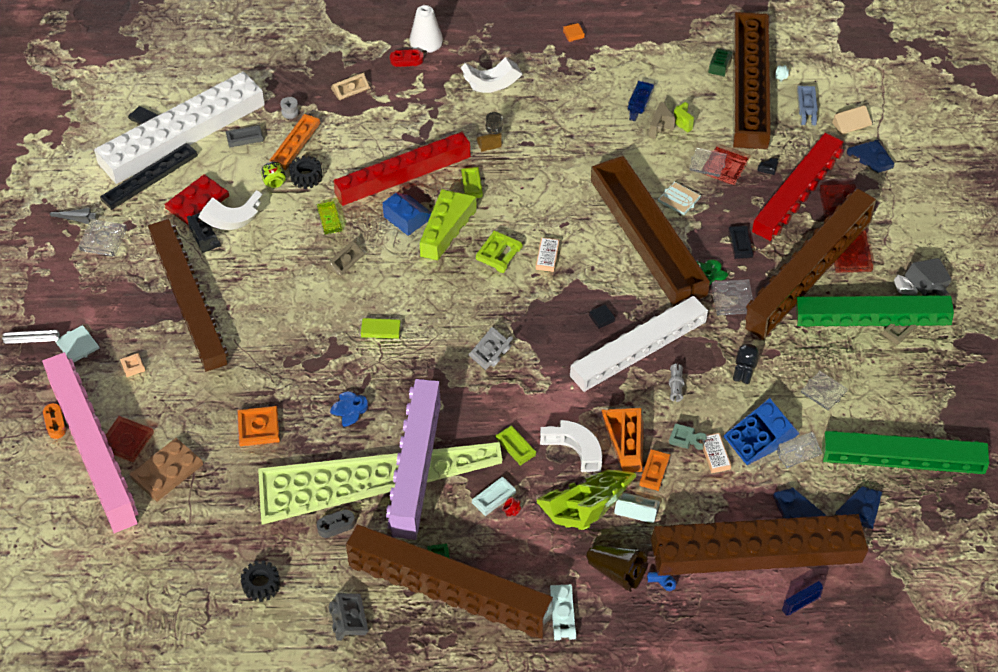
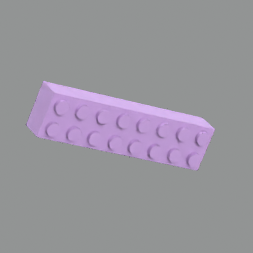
[387,379,441,540]

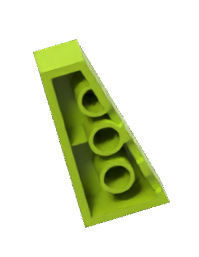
[419,189,477,260]

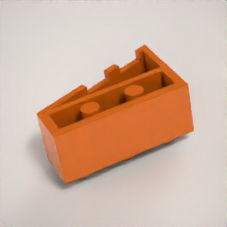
[601,408,644,472]

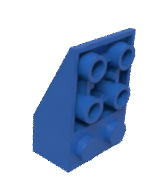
[724,398,799,465]

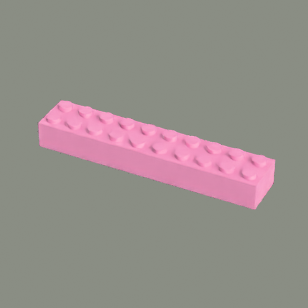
[42,352,138,533]

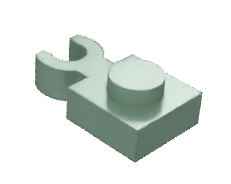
[669,423,707,450]

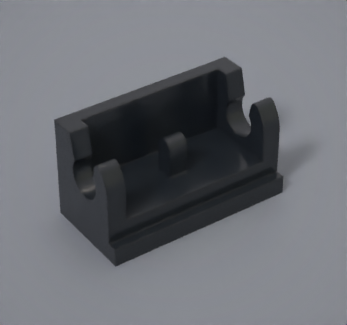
[187,213,221,253]

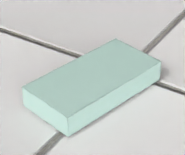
[472,477,516,516]

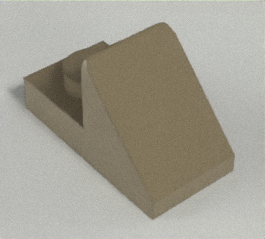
[649,101,675,139]

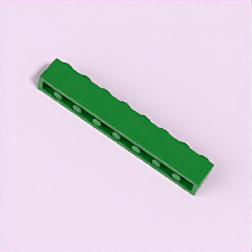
[796,296,954,327]
[822,431,989,474]

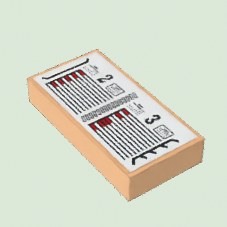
[536,237,559,272]
[700,433,731,473]

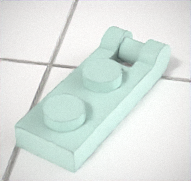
[550,584,576,640]

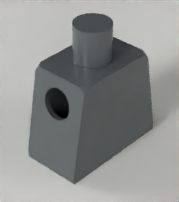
[904,258,951,296]

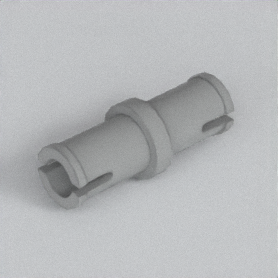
[669,364,684,402]

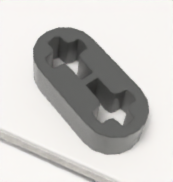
[316,510,355,538]

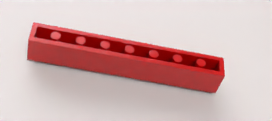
[333,132,471,206]
[752,133,844,241]

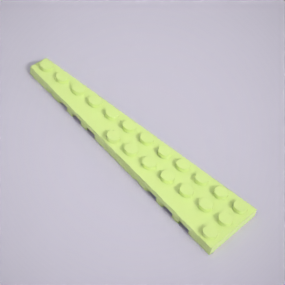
[258,442,502,524]

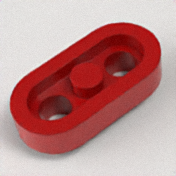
[390,49,424,67]

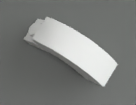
[461,57,522,93]
[198,190,262,230]
[540,420,602,472]

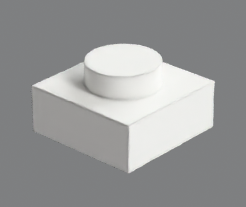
[894,275,918,295]

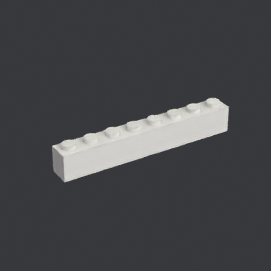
[570,296,708,392]

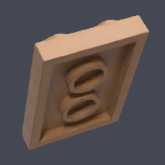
[130,438,203,502]

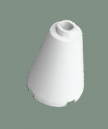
[410,5,443,53]

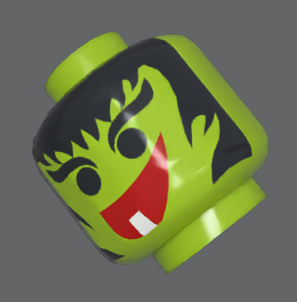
[261,161,286,188]

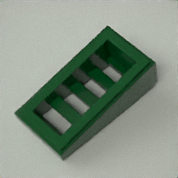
[708,48,733,77]

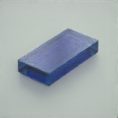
[782,581,824,616]

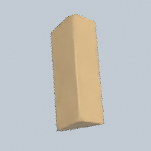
[331,73,370,100]
[833,105,872,135]

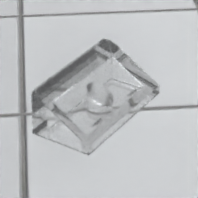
[776,432,822,468]

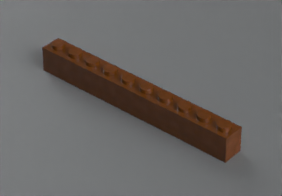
[148,219,229,372]

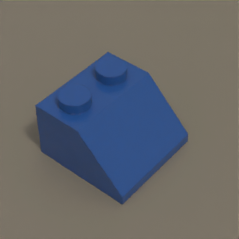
[382,193,432,236]

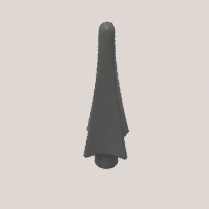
[50,208,98,225]

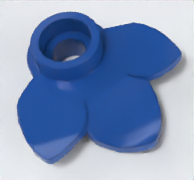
[330,391,368,427]

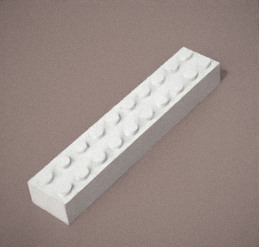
[94,71,264,184]

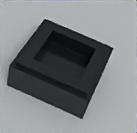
[589,305,615,329]

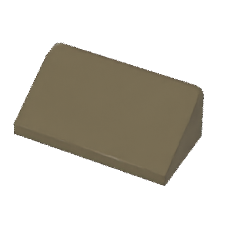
[325,240,366,276]

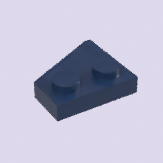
[847,139,895,173]
[773,488,826,519]

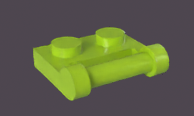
[476,231,523,273]

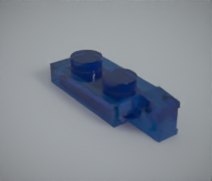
[628,80,655,121]

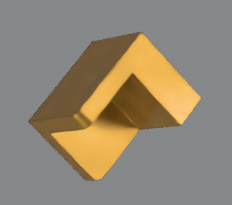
[477,123,501,152]

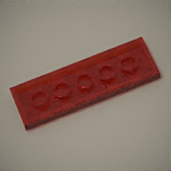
[819,184,873,273]

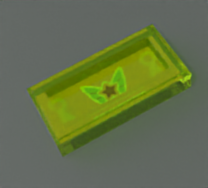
[316,201,342,235]

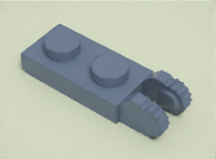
[797,86,817,125]

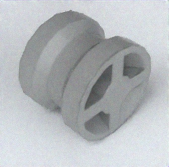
[280,97,299,119]

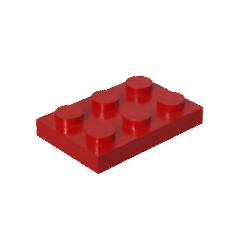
[164,174,229,226]

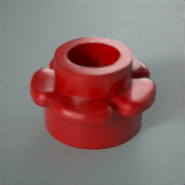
[502,497,521,517]

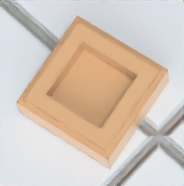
[120,353,145,377]

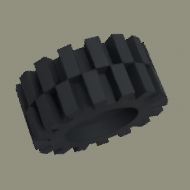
[289,156,322,189]
[241,560,280,602]

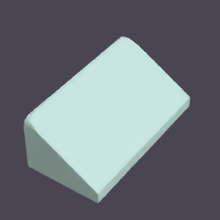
[615,492,660,523]

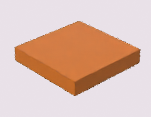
[237,406,280,446]

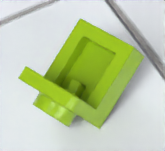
[673,102,694,133]

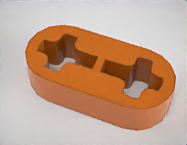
[43,403,66,439]

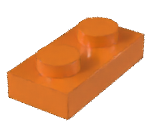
[639,449,670,491]

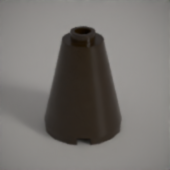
[586,545,648,592]

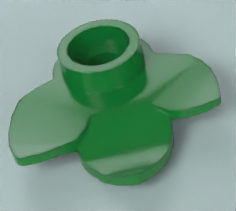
[696,260,729,285]

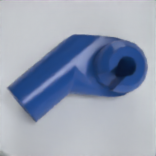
[647,572,676,591]

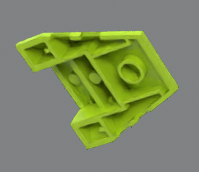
[536,469,636,530]

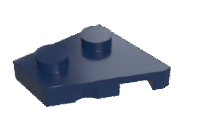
[834,486,882,530]

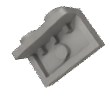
[468,327,513,370]

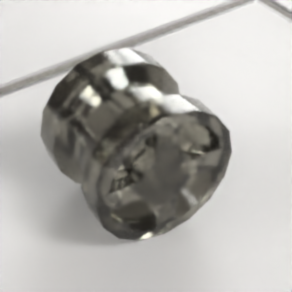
[485,112,503,134]

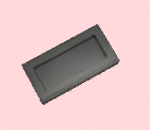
[225,125,263,148]

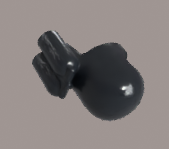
[733,344,759,384]

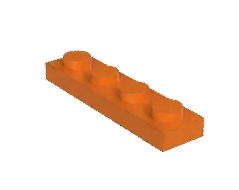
[270,114,320,170]

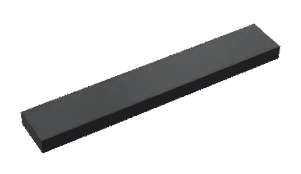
[100,143,198,210]

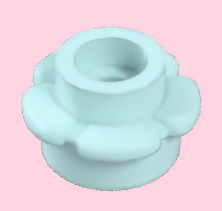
[775,65,789,82]

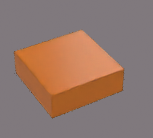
[563,23,584,42]

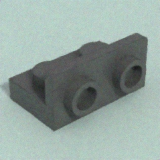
[329,593,368,641]

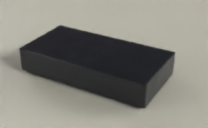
[728,226,753,259]

